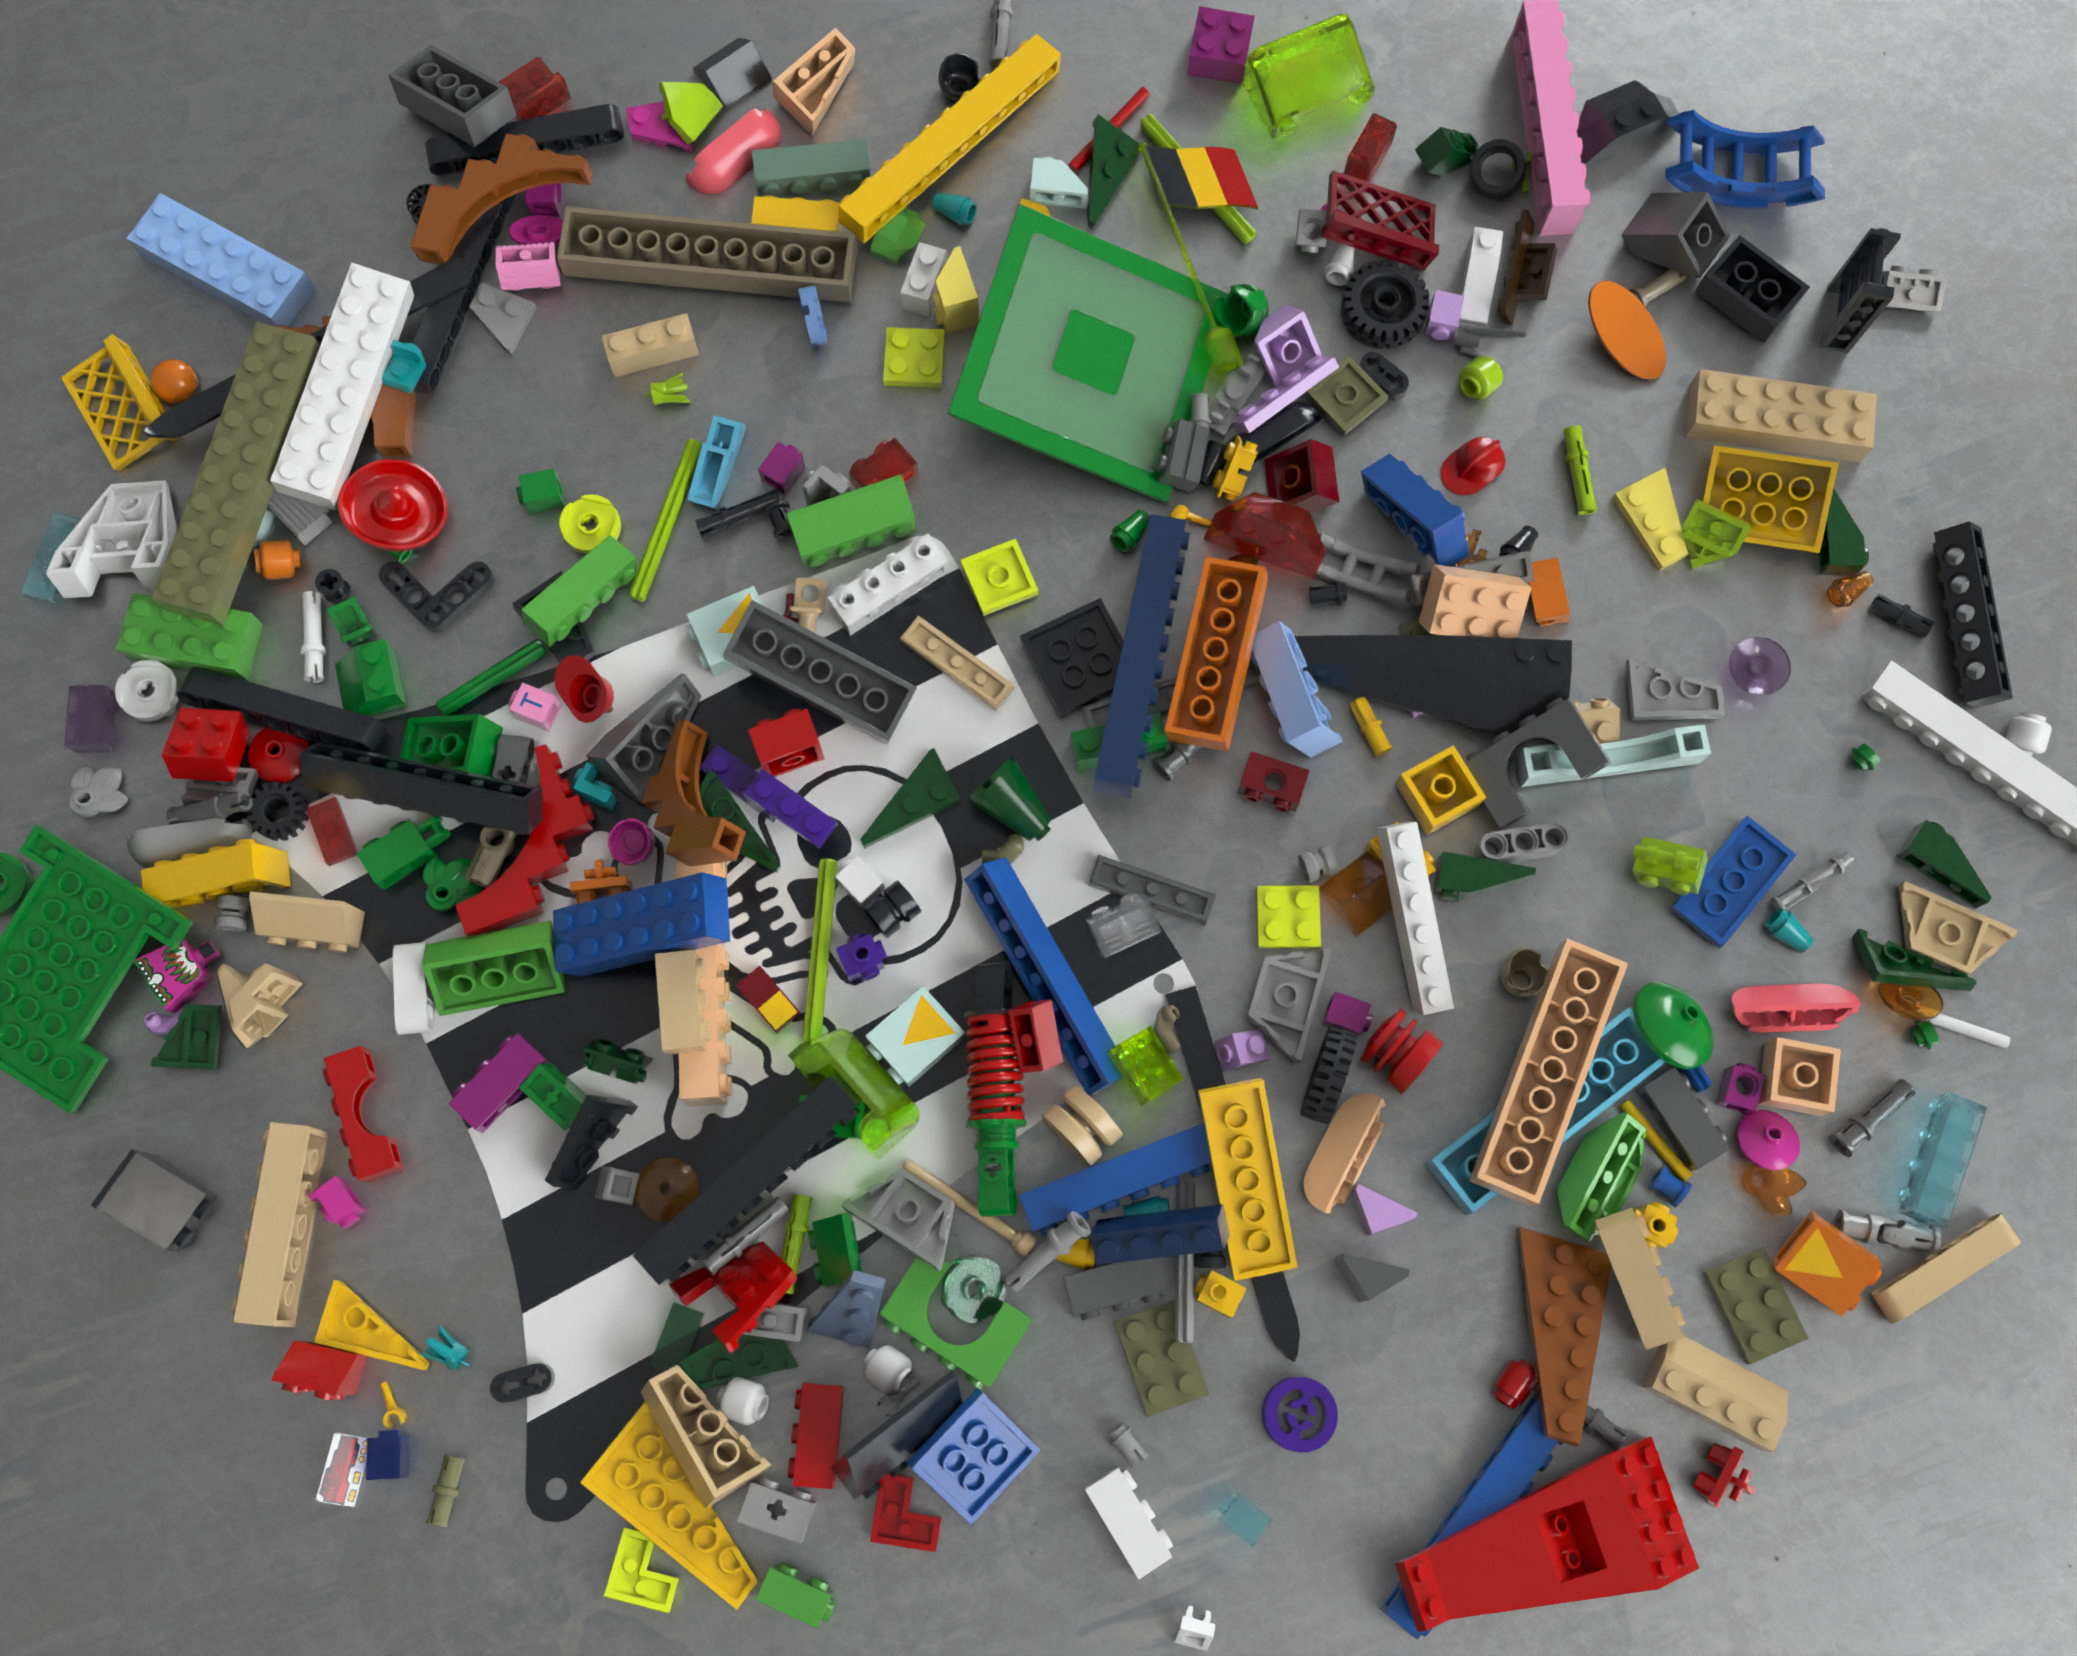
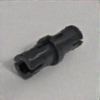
[1869,593,1935,638]

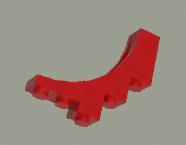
[456,744,595,936]

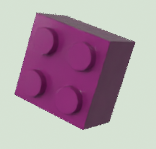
[1187,6,1255,84]

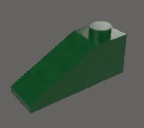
[1818,488,1869,576]
[1896,820,1992,909]
[1433,851,1536,902]

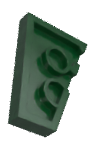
[679,1334,799,1389]

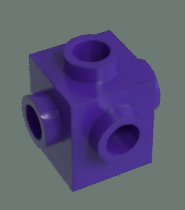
[836,933,887,982]

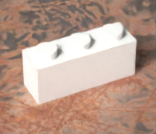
[1084,1466,1173,1579]

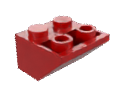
[272,1340,367,1400]

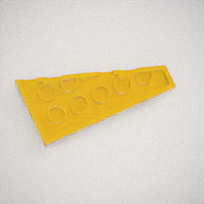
[580,1401,758,1610]

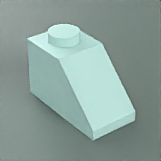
[1030,157,1088,209]

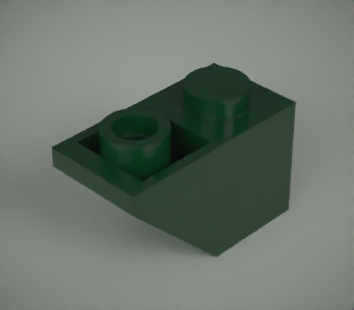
[1415,127,1478,176]

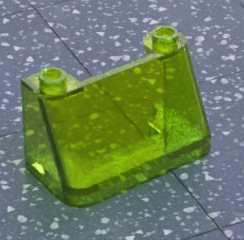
[1243,13,1375,139]
[787,1029,920,1160]

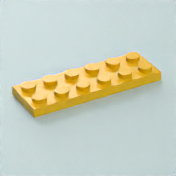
[1198,1077,1298,1281]

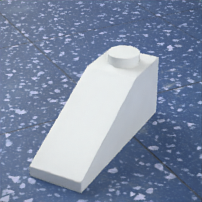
[1459,227,1503,326]

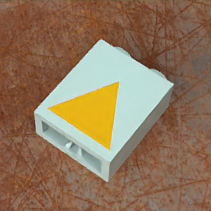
[685,586,762,676]
[866,986,966,1087]

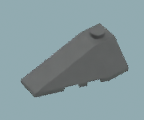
[586,673,702,803]

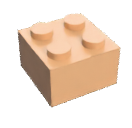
[1758,1037,1841,1116]

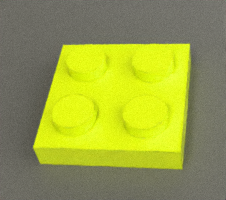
[883,327,945,388]
[960,538,1039,616]
[1256,886,1321,949]

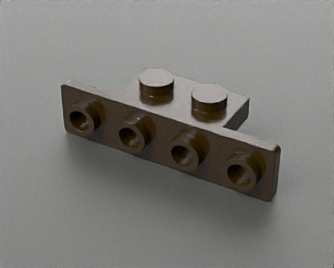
[1498,210,1557,325]

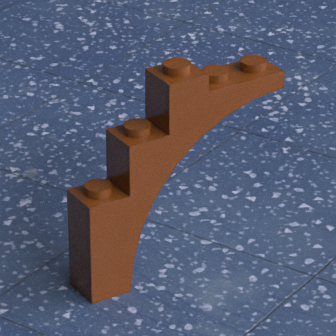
[411,134,593,265]
[276,316,416,458]
[641,719,746,867]

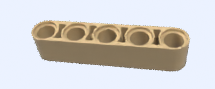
[1871,1213,2021,1324]

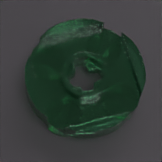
[941,1255,1006,1323]

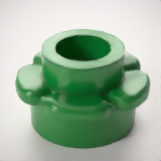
[1851,743,1881,771]
[1911,1019,1939,1050]

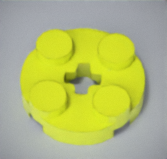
[559,494,621,554]

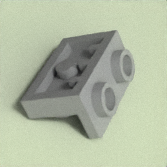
[1882,266,1947,312]

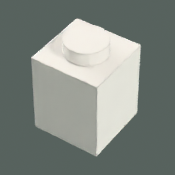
[835,856,885,909]

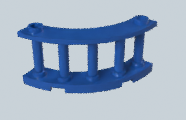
[1666,109,1825,209]

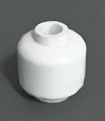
[2005,712,2052,756]
[864,1345,914,1395]
[717,1377,769,1426]

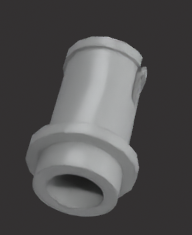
[1189,393,1212,428]
[1108,1423,1149,1468]

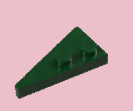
[1087,114,1143,228]
[860,748,961,849]
[699,770,781,873]
[1852,929,1977,991]

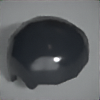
[938,53,981,101]

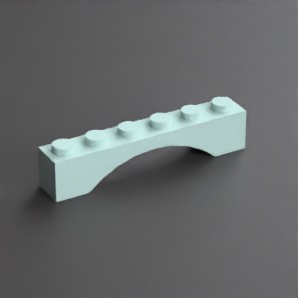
[1515,724,1711,787]

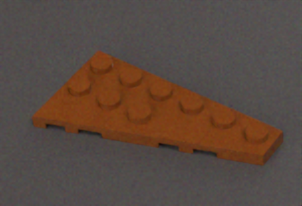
[1516,1226,1612,1447]

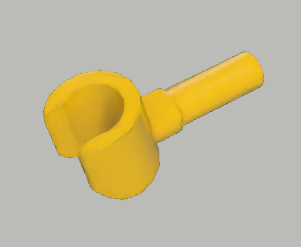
[1169,504,1212,527]
[380,1381,407,1429]

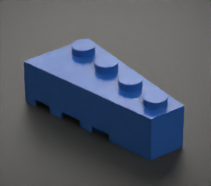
[1361,453,1469,567]

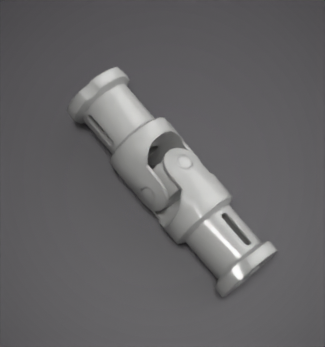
[1834,1210,1941,1255]

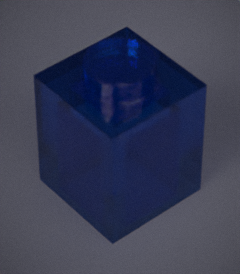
[366,1430,410,1480]

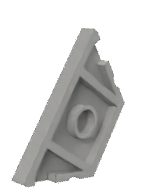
[1247,947,1332,1063]
[841,1169,955,1271]

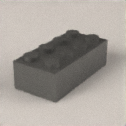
[388,45,517,147]

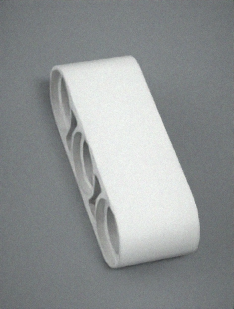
[393,942,434,1035]

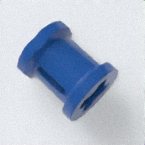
[1647,1165,1692,1207]

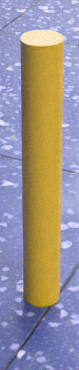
[1619,1099,1693,1182]

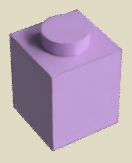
[1424,290,1464,340]

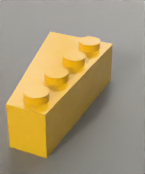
[141,839,291,909]

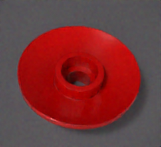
[248,728,310,783]

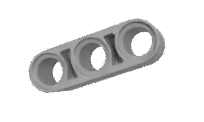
[1474,823,1569,863]

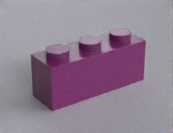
[448,1033,551,1133]

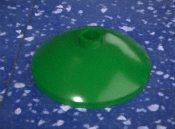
[1633,982,1713,1069]

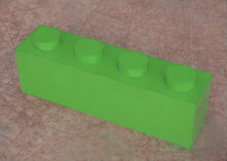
[521,535,637,647]

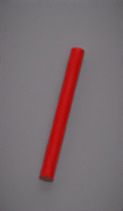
[1068,87,1150,172]

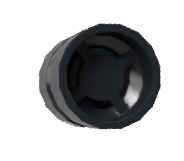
[862,880,922,938]

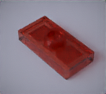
[306,797,358,866]

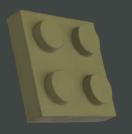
[1304,356,1389,436]

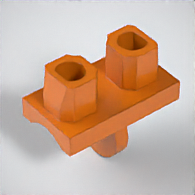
[570,859,632,904]

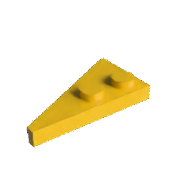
[314,1280,430,1370]

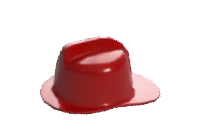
[1441,437,1506,496]
[554,655,614,723]

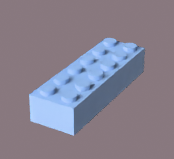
[126,193,315,327]

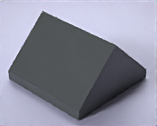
[1335,1253,1410,1302]

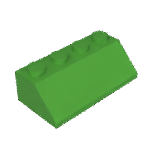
[786,474,916,567]
[422,921,565,1016]

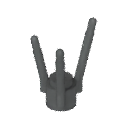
[1455,322,1527,369]

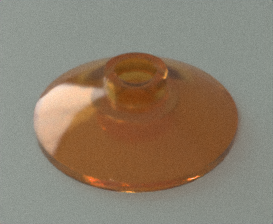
[1878,983,1943,1021]
[635,1157,699,1222]

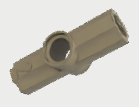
[465,827,516,888]

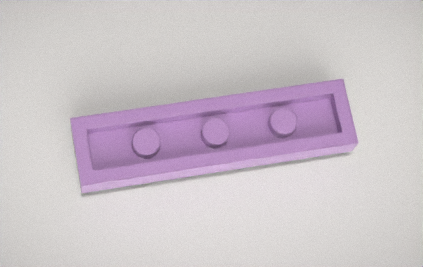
[1231,355,1339,433]

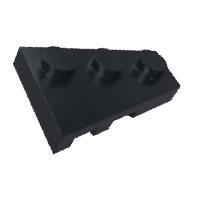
[513,571,594,661]
[545,1095,638,1189]

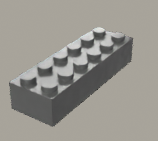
[723,600,917,744]

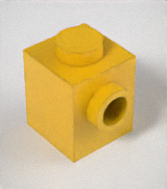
[1194,1270,1247,1319]

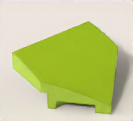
[658,82,724,144]
[1681,499,1752,569]

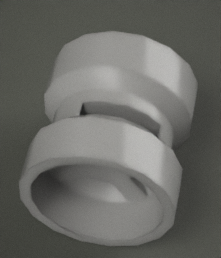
[1298,845,1339,884]
[214,895,250,932]

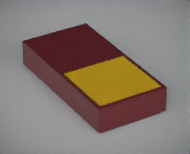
[736,965,801,1034]

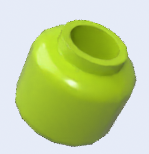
[1459,356,1503,400]

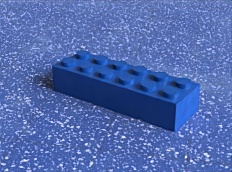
[553,872,730,976]

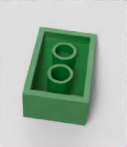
[399,714,503,777]

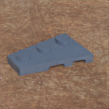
[806,1270,886,1348]

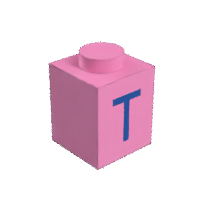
[509,683,562,732]

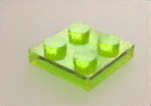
[1107,1026,1184,1106]

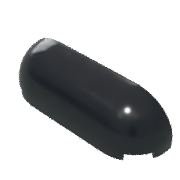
[1222,402,1324,474]

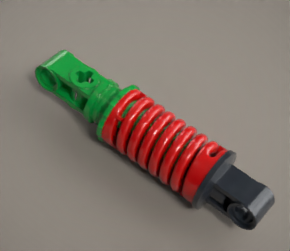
[964,962,1026,1217]

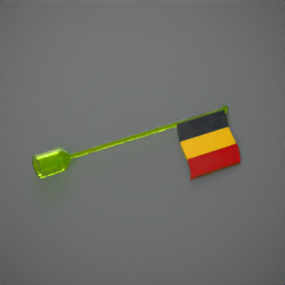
[1137,142,1258,375]

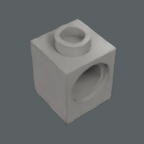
[1295,208,1327,253]

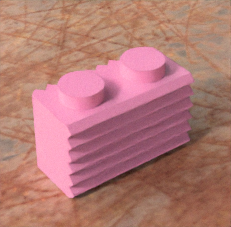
[496,242,561,291]

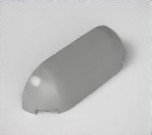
[126,818,252,868]

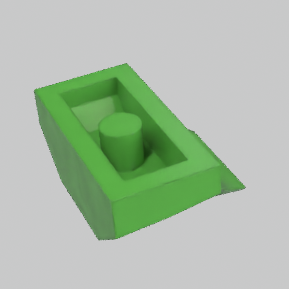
[870,207,927,266]

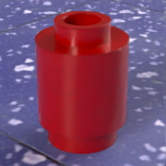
[1492,1359,1538,1411]

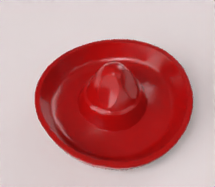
[338,459,448,552]

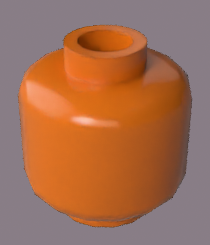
[254,539,301,580]

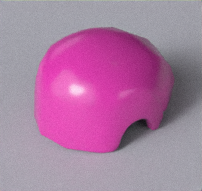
[608,818,656,865]

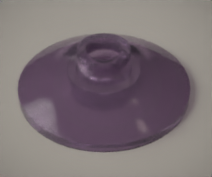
[1729,637,1791,695]

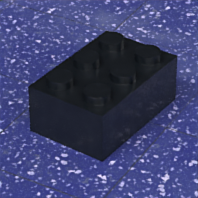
[1695,235,1810,343]

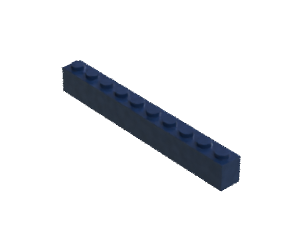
[1094,514,1190,798]

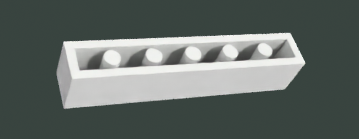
[1376,822,1454,1015]

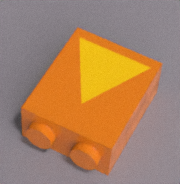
[1772,1211,1882,1317]

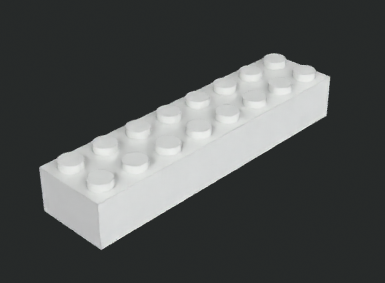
[270,262,415,510]

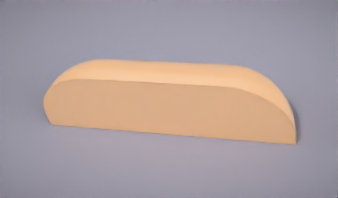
[1303,1093,1385,1214]

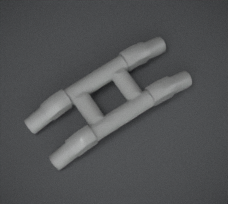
[1306,533,1421,602]

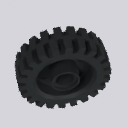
[1341,260,1430,349]
[1300,1026,1358,1125]

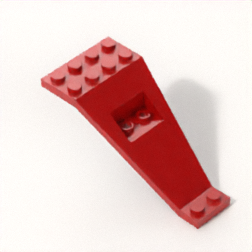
[1395,1436,1699,1632]

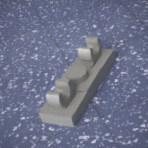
[1209,353,1267,440]

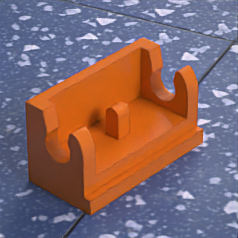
[1528,557,1570,626]

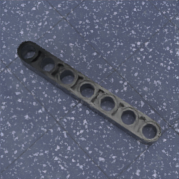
[425,104,624,176]
[176,667,387,753]

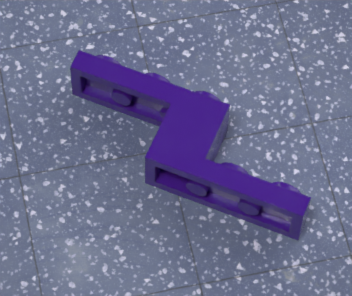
[700,744,838,849]

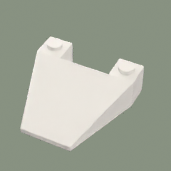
[46,480,177,598]

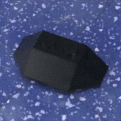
[1577,80,1680,166]

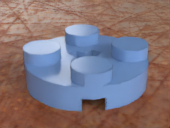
[798,286,828,347]

